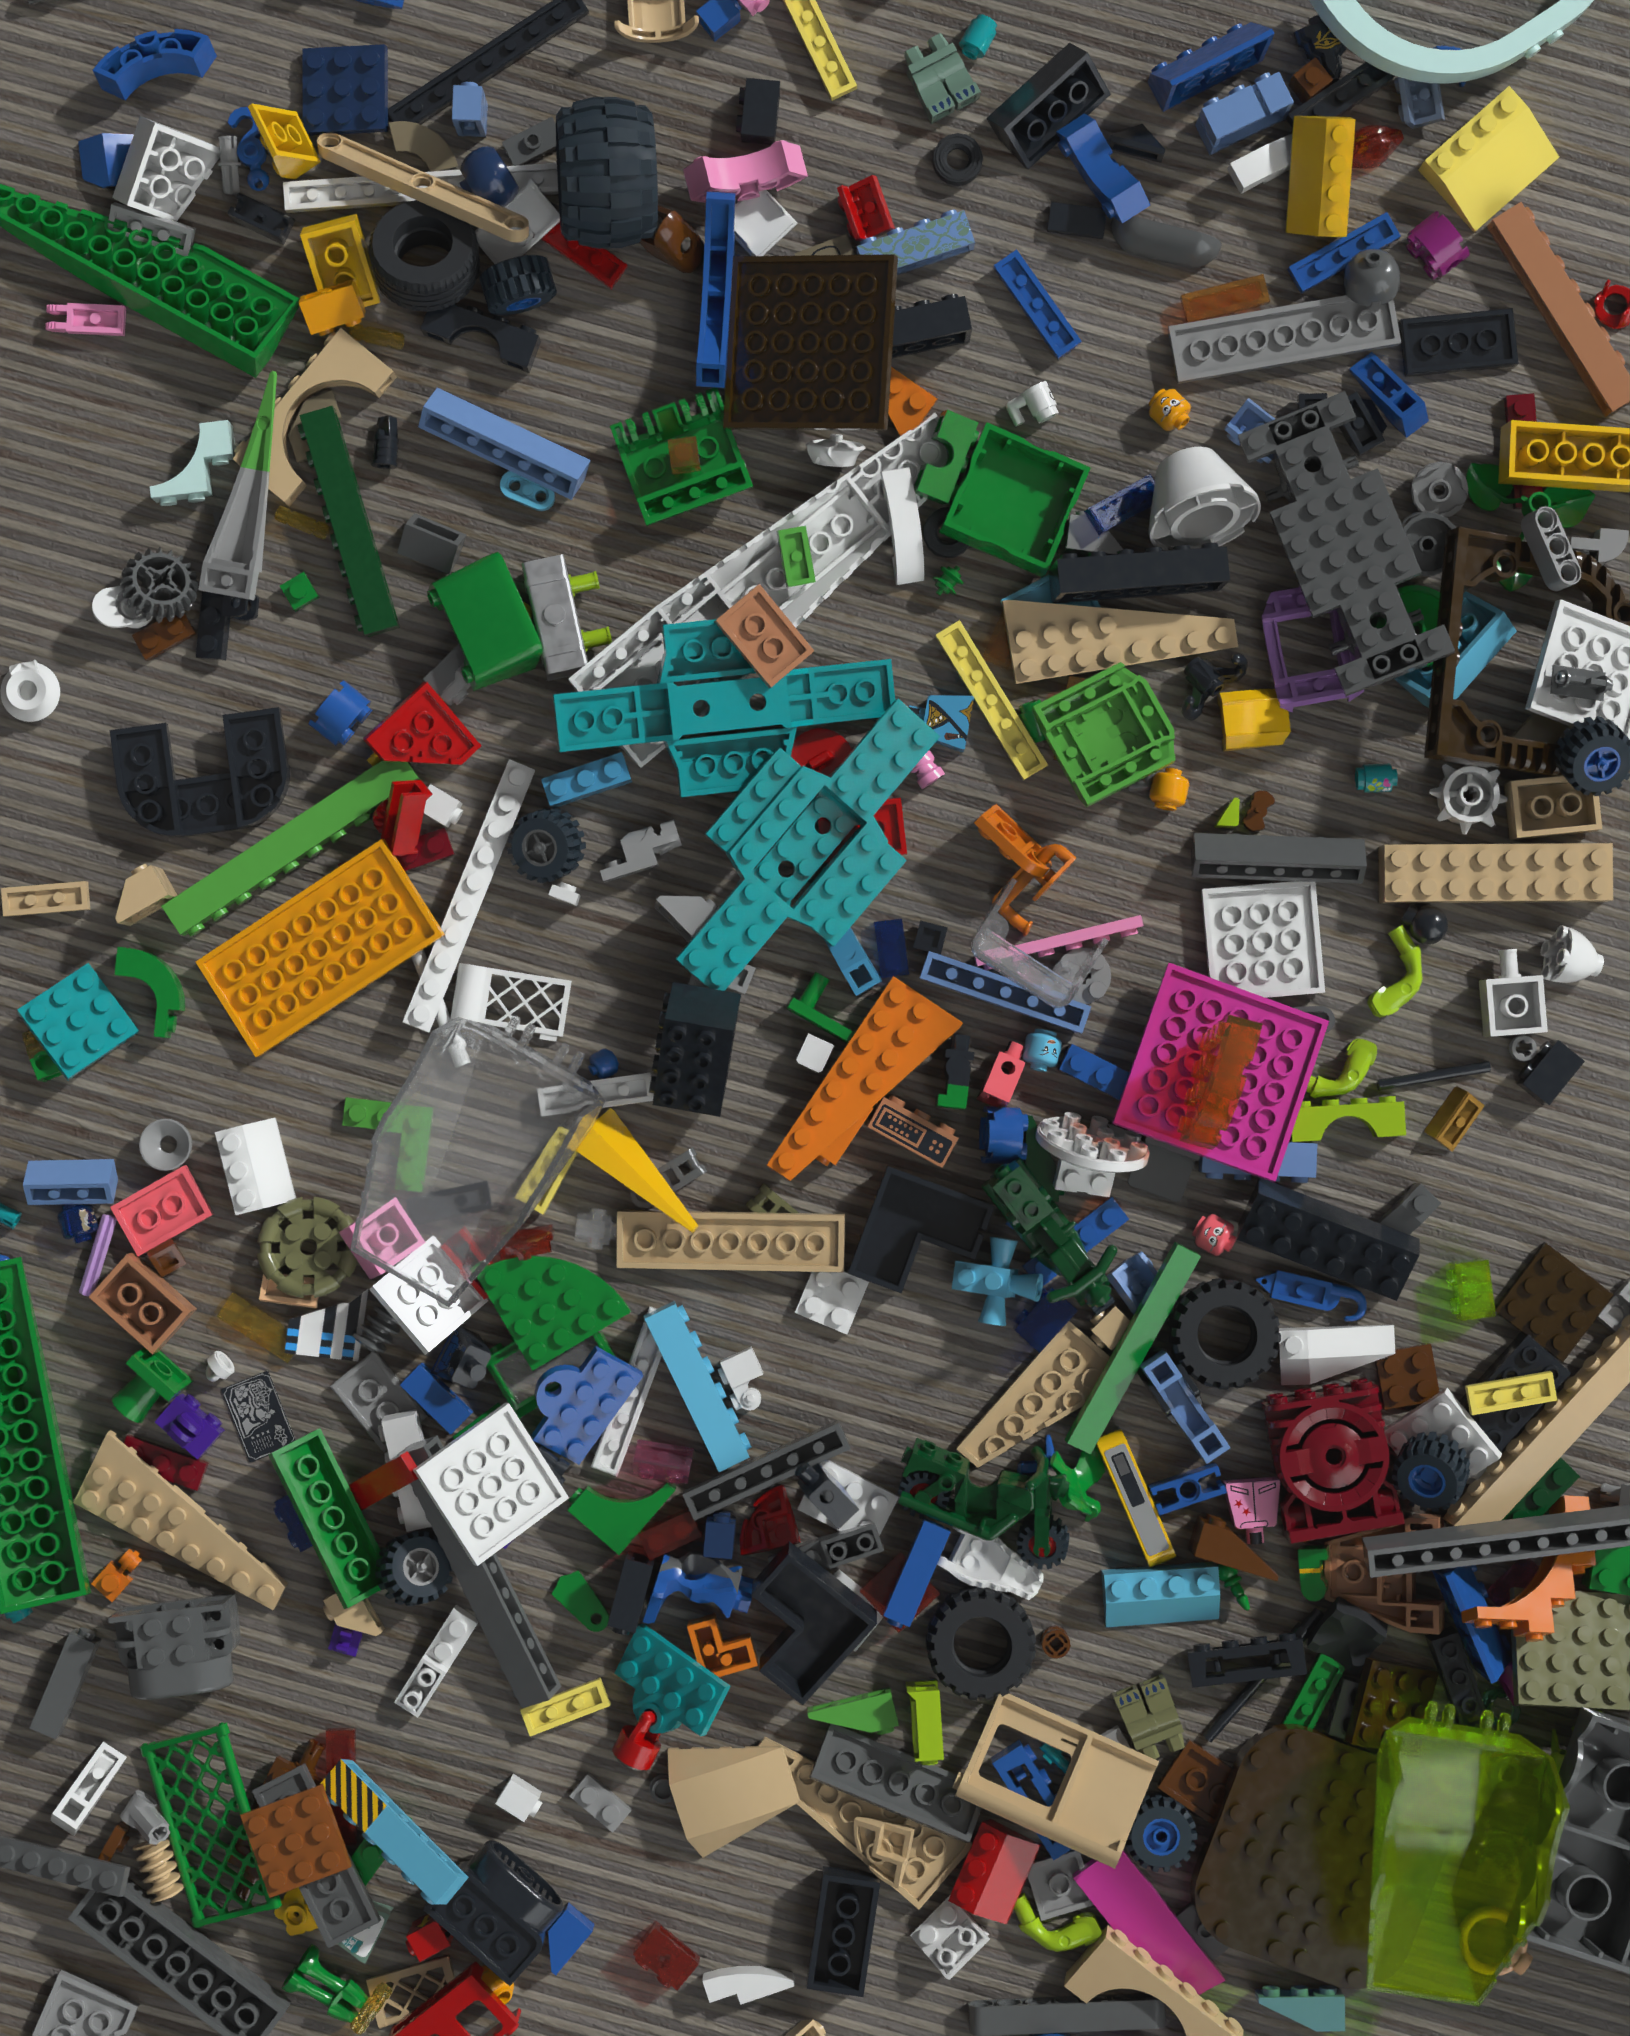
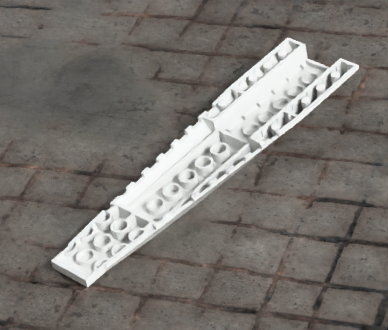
[568,413,970,768]

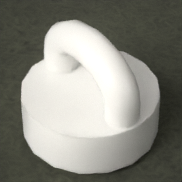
[206,1351,234,1382]

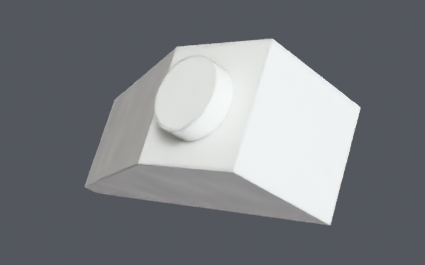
[50,1742,127,1836]

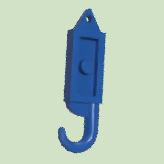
[1255,1270,1367,1322]

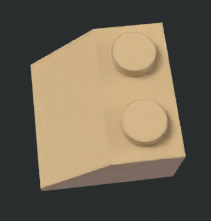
[115,864,177,926]

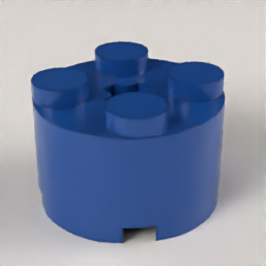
[308,680,373,746]
[979,1106,1028,1164]

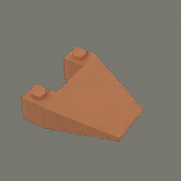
[1324,1513,1445,1634]

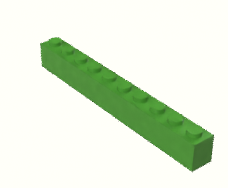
[161,761,421,937]

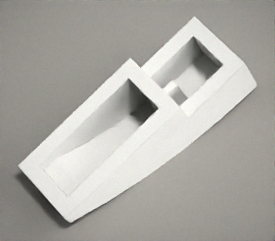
[1227,134,1292,194]
[702,1966,795,2005]

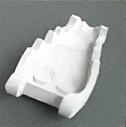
[937,1527,1043,1600]

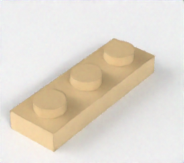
[1,881,90,917]

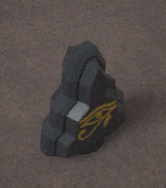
[1293,15,1347,85]

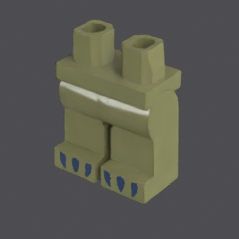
[1112,1674,1185,1759]

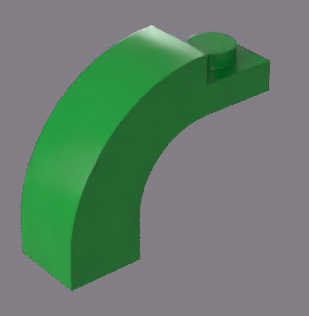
[114,947,185,1038]

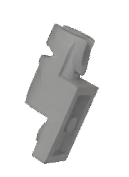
[600,819,682,883]

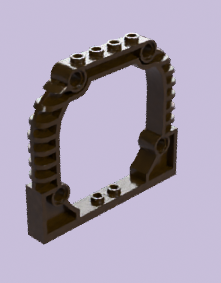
[1424,527,1630,776]

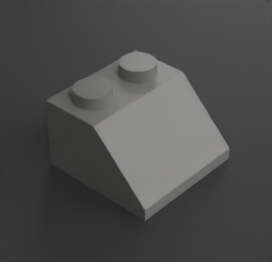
[654,896,718,943]

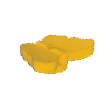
[274,1887,318,1936]

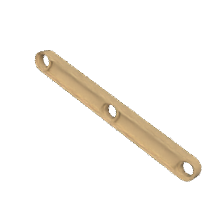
[317,133,529,242]

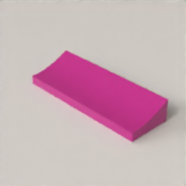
[1072,1849,1225,1995]

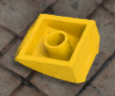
[1217,689,1291,751]

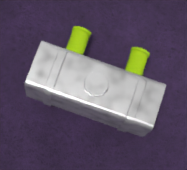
[522,554,612,681]

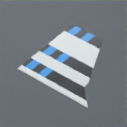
[284,1289,368,1361]

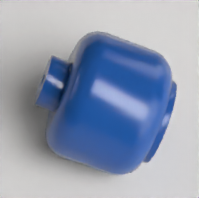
[588,1048,619,1079]

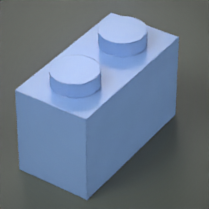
[452,82,488,137]

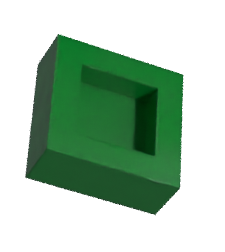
[280,572,320,612]

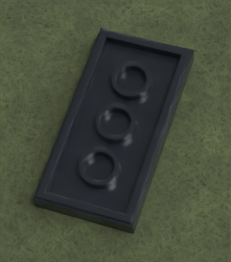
[1399,308,1519,377]

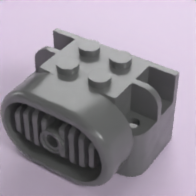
[108,1593,241,1700]

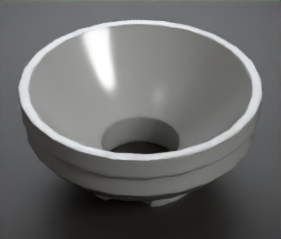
[139,1119,192,1171]

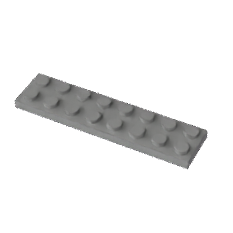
[1167,295,1401,384]

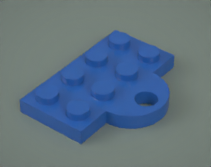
[531,1346,643,1465]

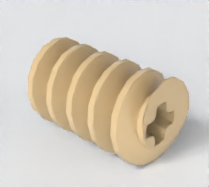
[133,1839,184,1903]

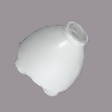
[1540,925,1604,983]

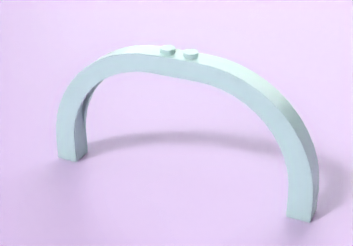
[1309,0,1594,84]

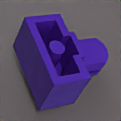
[155,1393,225,1459]

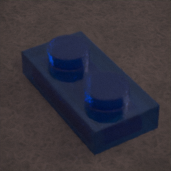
[874,919,909,978]

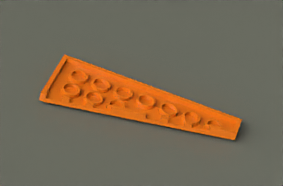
[766,976,963,1181]

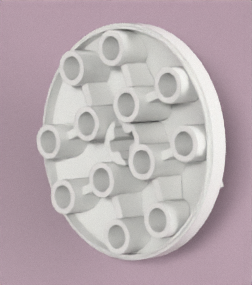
[1036,1112,1150,1197]

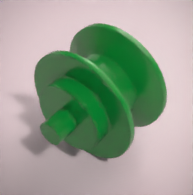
[933,565,964,596]

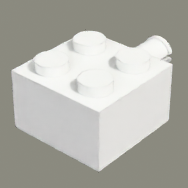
[1479,949,1548,1037]

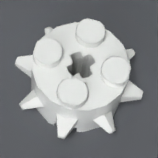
[1429,764,1508,835]

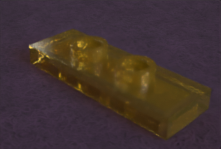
[217,1292,295,1363]

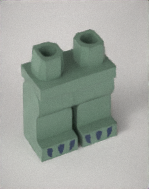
[904,33,981,124]

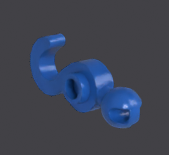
[228,107,269,191]

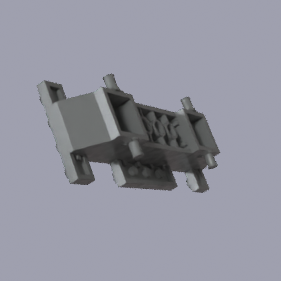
[1238,391,1455,697]

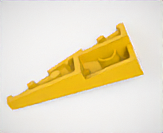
[573,1108,699,1233]

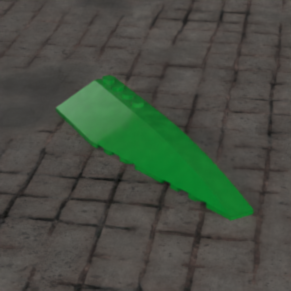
[0,1257,91,1614]

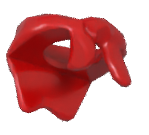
[1594,279,1630,329]

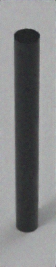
[1377,1061,1491,1091]

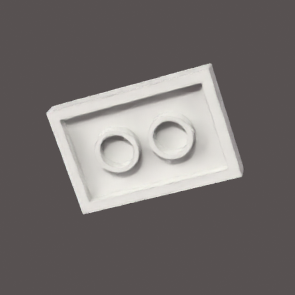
[797,1460,899,1536]

